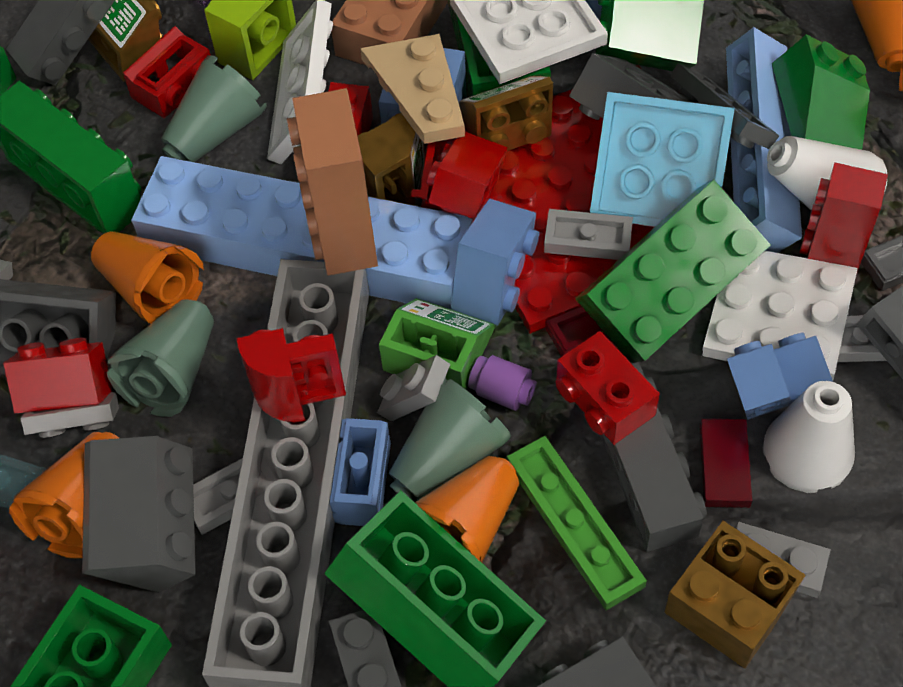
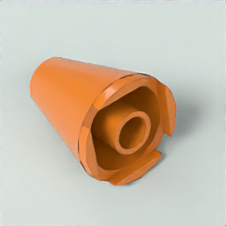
[851,0,903,72]
[91,231,204,324]
[9,432,119,558]
[415,456,519,563]

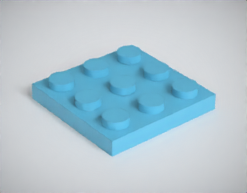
[590,92,735,227]

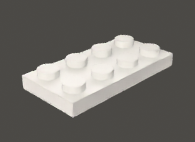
[267,0,333,164]

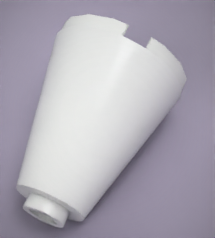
[767,136,887,210]
[763,381,855,493]

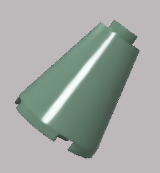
[161,55,267,162]
[107,299,214,417]
[389,378,511,501]

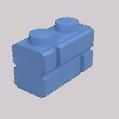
[330,418,391,526]

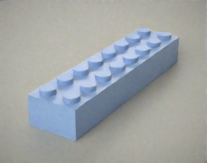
[131,156,473,309]

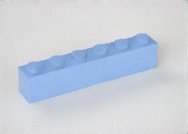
[726,27,802,253]

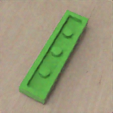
[507,436,647,611]

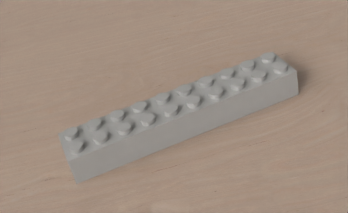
[202,259,369,687]

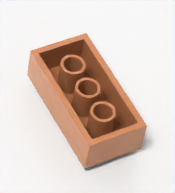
[331,0,448,65]
[287,88,378,276]

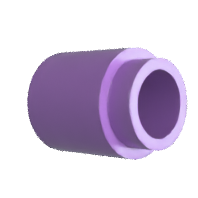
[468,355,537,411]

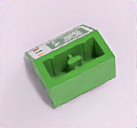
[379,298,495,389]

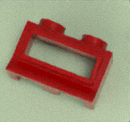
[123,26,211,118]

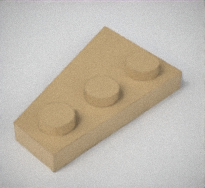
[360,34,465,144]

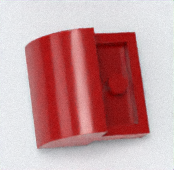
[236,328,346,422]

